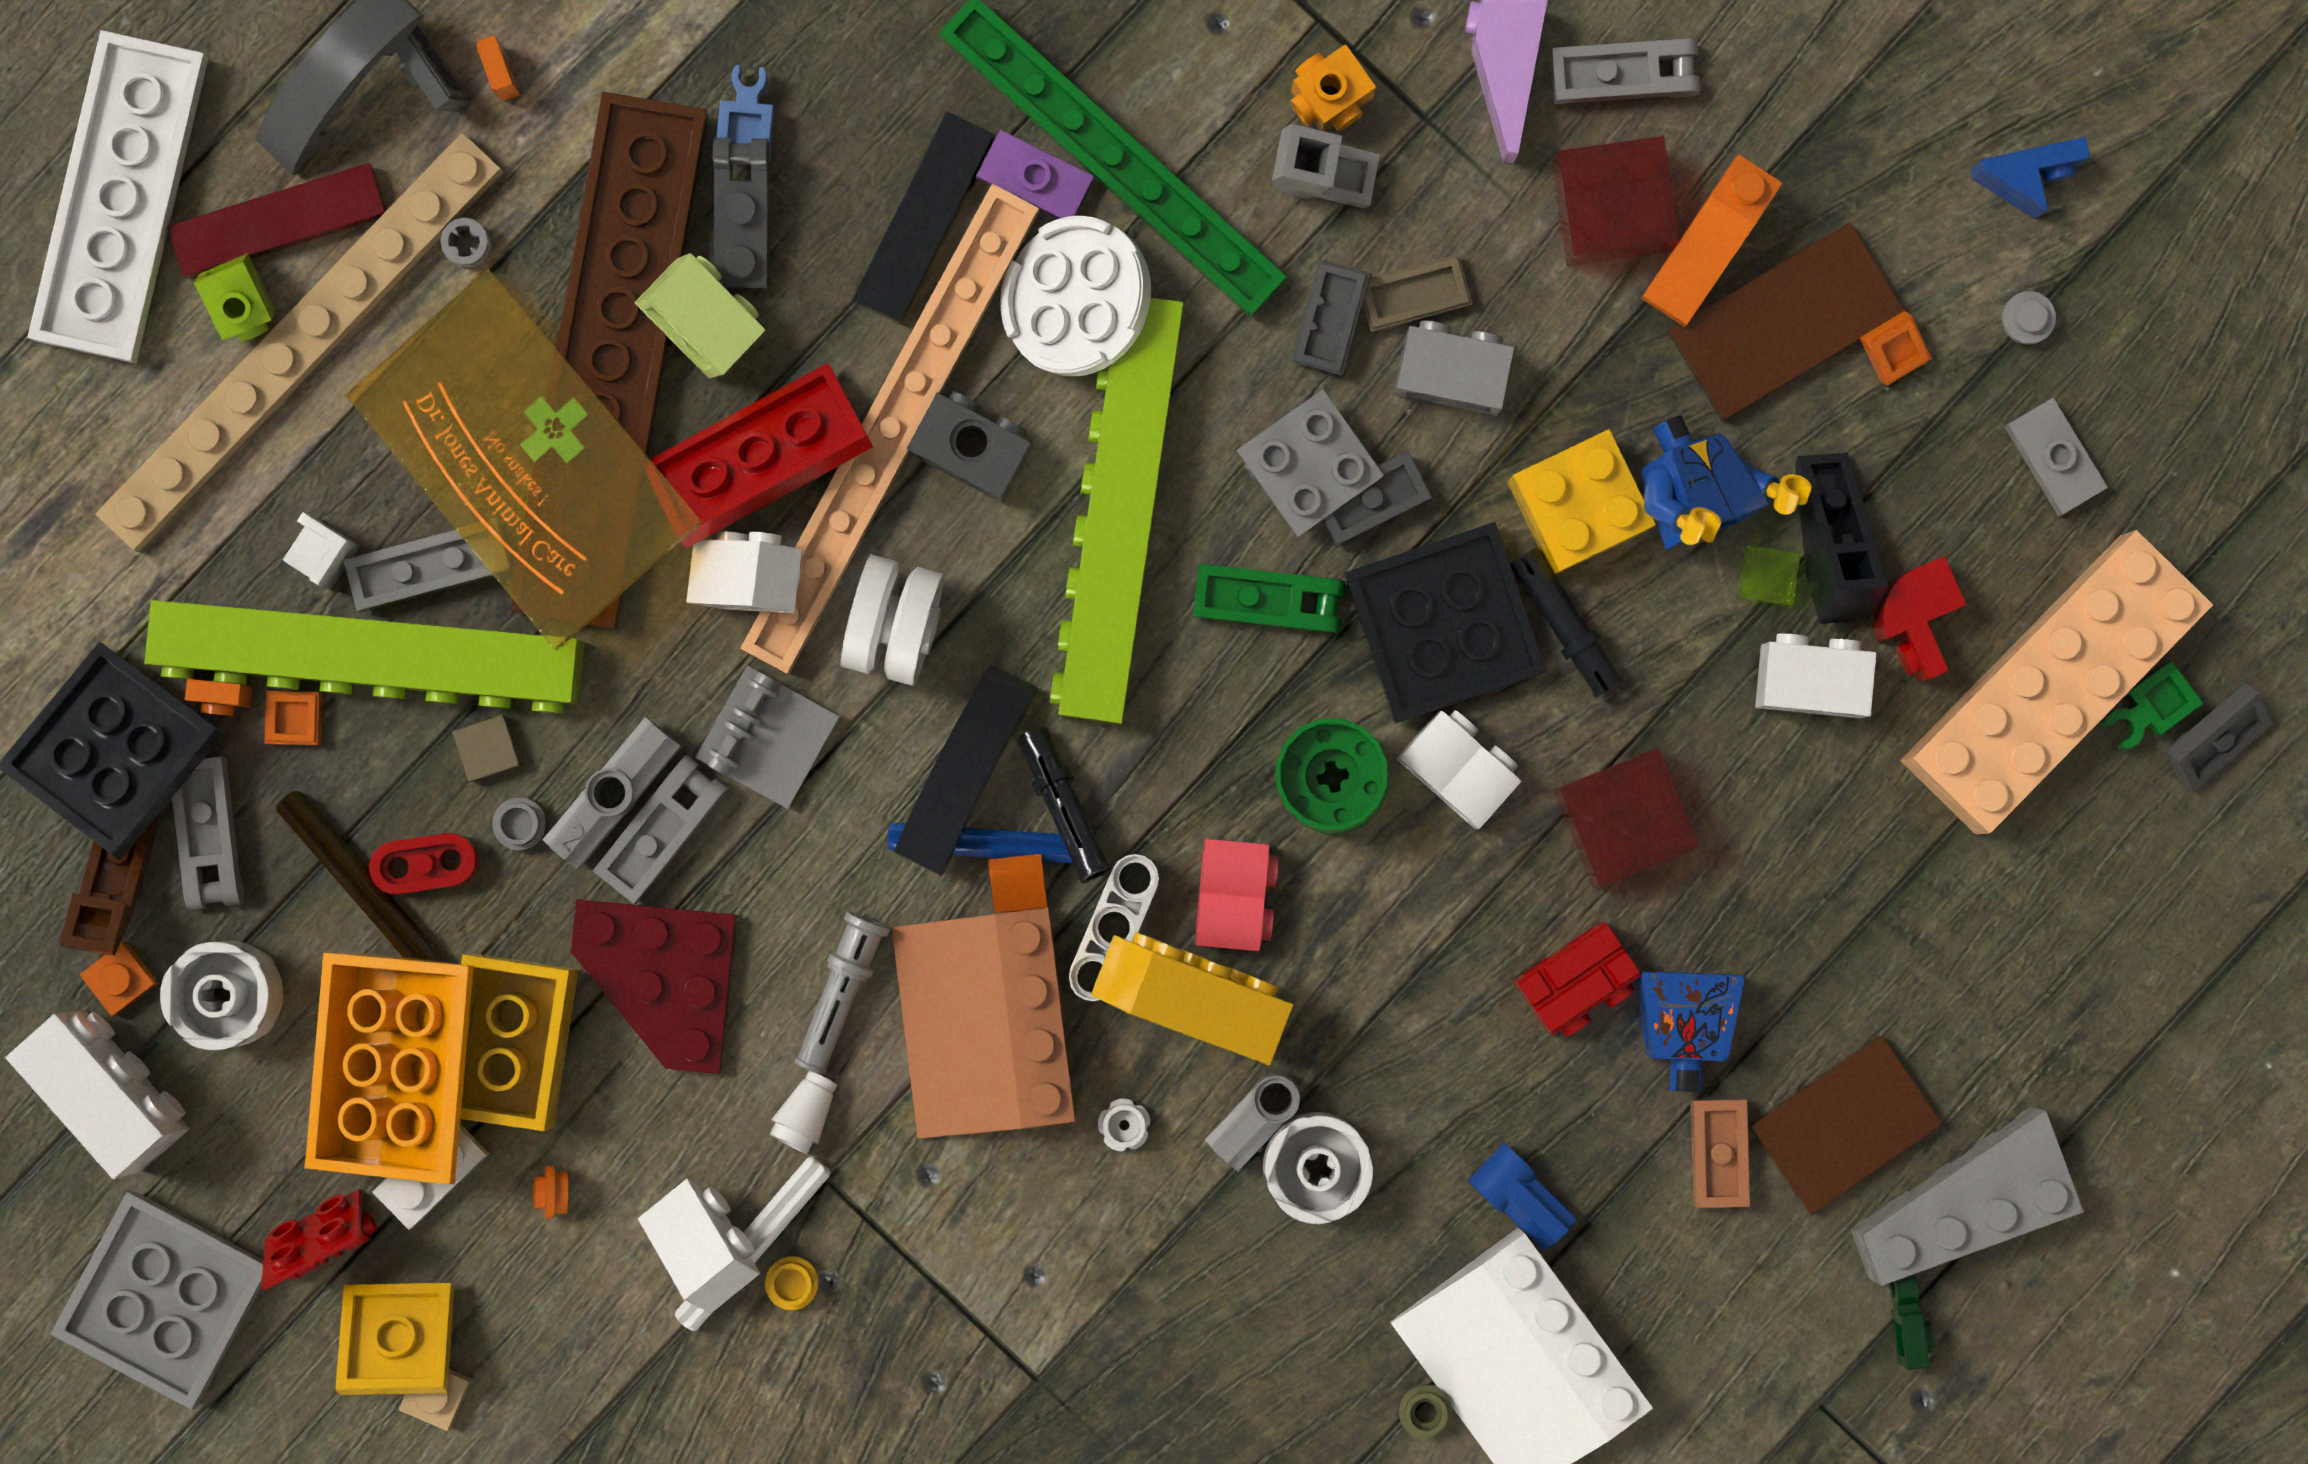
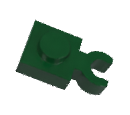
[1889,1275,1935,1370]

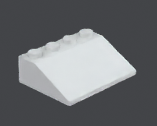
[1390,1228,1653,1464]

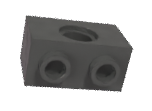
[907,391,1032,504]

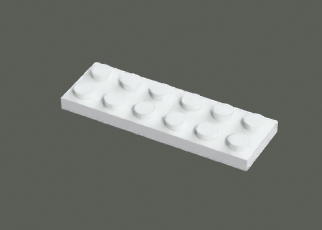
[27,30,209,364]

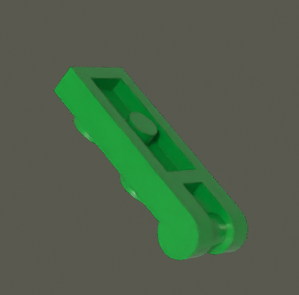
[1193,564,1346,634]

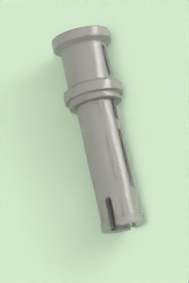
[794,911,891,1075]

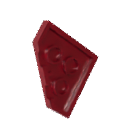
[571,899,737,1074]

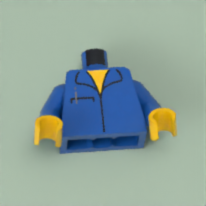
[1641,415,1812,550]

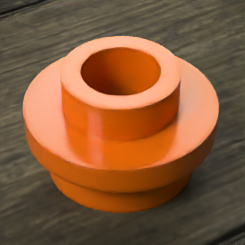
[532,1166,568,1219]

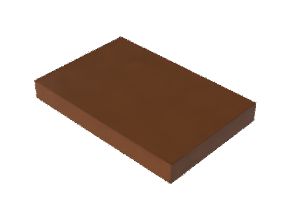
[1748,1035,1943,1215]

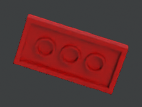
[644,363,873,549]

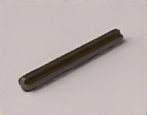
[276,791,449,963]

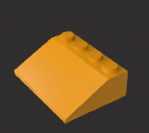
[305,953,474,1185]

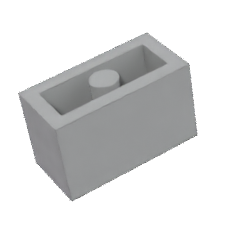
[1394,321,1514,416]

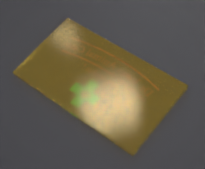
[345,268,703,650]

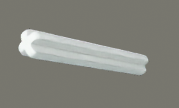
[675,1156,830,1332]

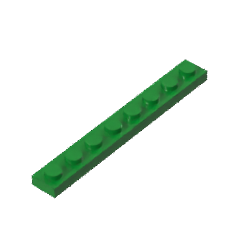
[939,0,1287,318]

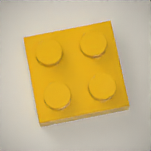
[335,1283,455,1395]

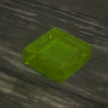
[1737,545,1801,607]

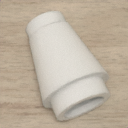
[769,1070,837,1154]

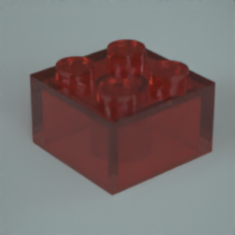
[1551,136,1679,266]
[1552,748,1699,887]

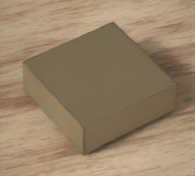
[452,715,522,782]

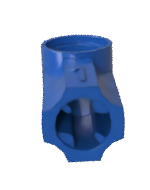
[1467,1142,1576,1251]

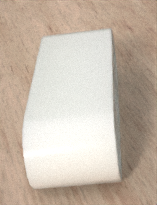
[1069,854,1159,1001]

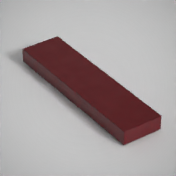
[167,163,387,279]

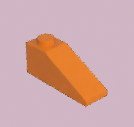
[1641,154,1782,328]

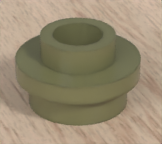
[1399,1384,1453,1439]

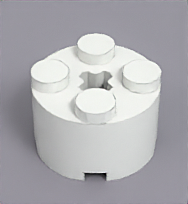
[160,941,283,1050]
[1263,1112,1373,1224]

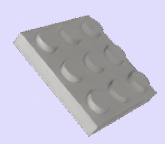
[50,1190,263,1410]

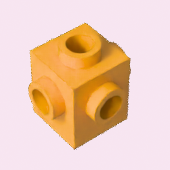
[1290,44,1376,132]

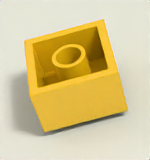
[1507,429,1656,575]

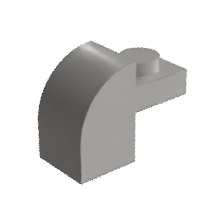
[1271,124,1380,209]

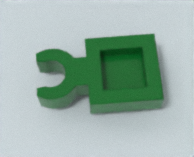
[2100,661,2204,750]

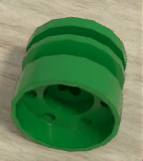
[1276,718,1389,834]

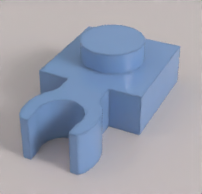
[717,65,775,156]

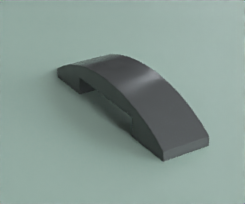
[255,0,424,175]

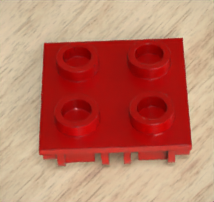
[261,1189,378,1291]

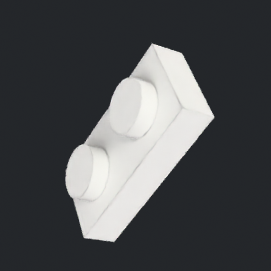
[372,1124,490,1230]

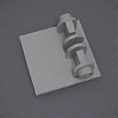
[1236,389,1384,537]
[695,665,840,809]

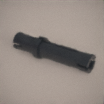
[1510,546,1624,698]
[1016,726,1112,884]

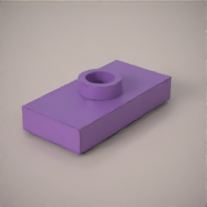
[976,129,1094,219]

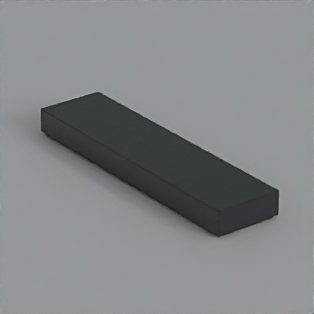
[853,111,994,325]

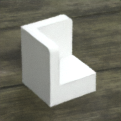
[283,512,360,590]

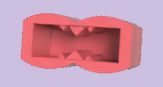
[1195,838,1278,951]

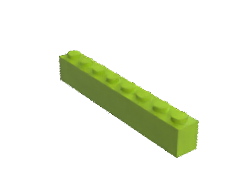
[1050,297,1183,726]
[144,600,585,714]

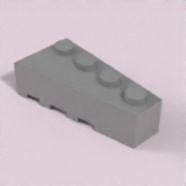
[1851,1107,2084,1286]

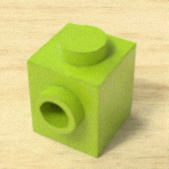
[194,253,276,342]

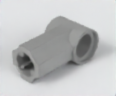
[1204,1071,1300,1172]

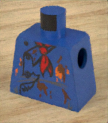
[1635,971,1744,1092]

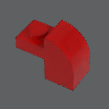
[1873,556,1966,682]

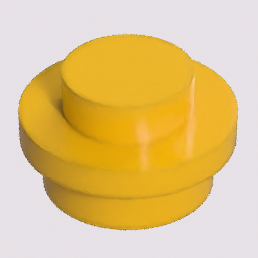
[765,1256,819,1310]

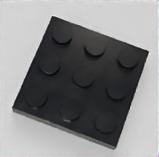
[1343,522,1547,724]
[0,641,224,861]

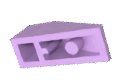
[1465,0,1548,164]

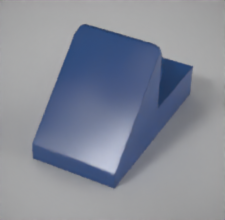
[1970,137,2090,219]

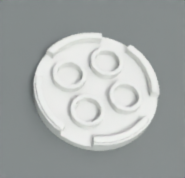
[1000,216,1151,376]

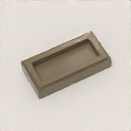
[1363,254,1473,334]

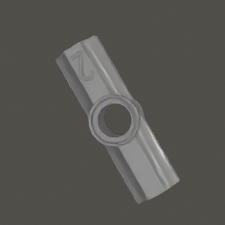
[543,717,682,869]

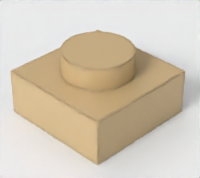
[399,1369,472,1431]

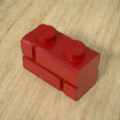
[1513,922,1641,1037]

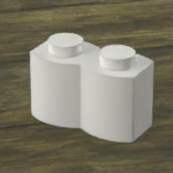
[1396,710,1522,829]

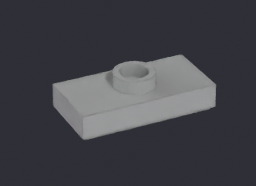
[2004,398,2108,516]

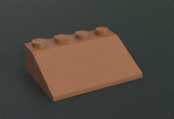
[892,907,1076,1139]

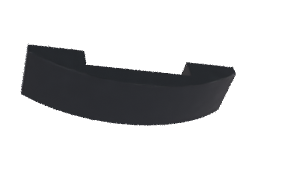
[894,665,1038,876]

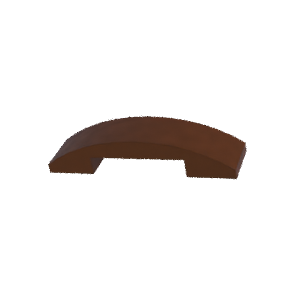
[59,814,159,956]

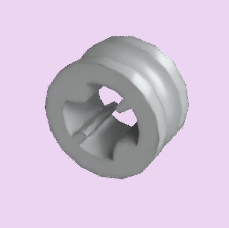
[440,217,492,269]

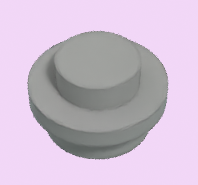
[2001,291,2056,345]
[492,797,547,850]

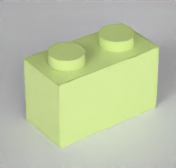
[634,253,765,378]

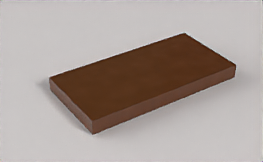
[1668,222,1904,422]

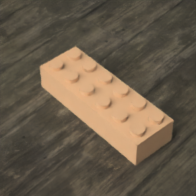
[1900,530,2213,835]

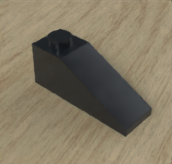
[1795,453,1888,624]

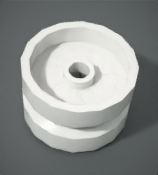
[841,554,944,687]

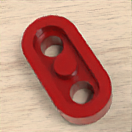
[369,833,479,894]

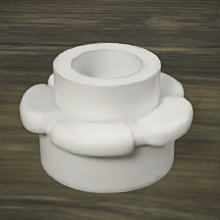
[1098,1098,1150,1151]

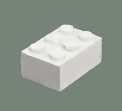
[5,1010,190,1179]

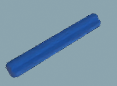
[887,823,1083,864]

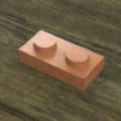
[1691,1099,1750,1208]

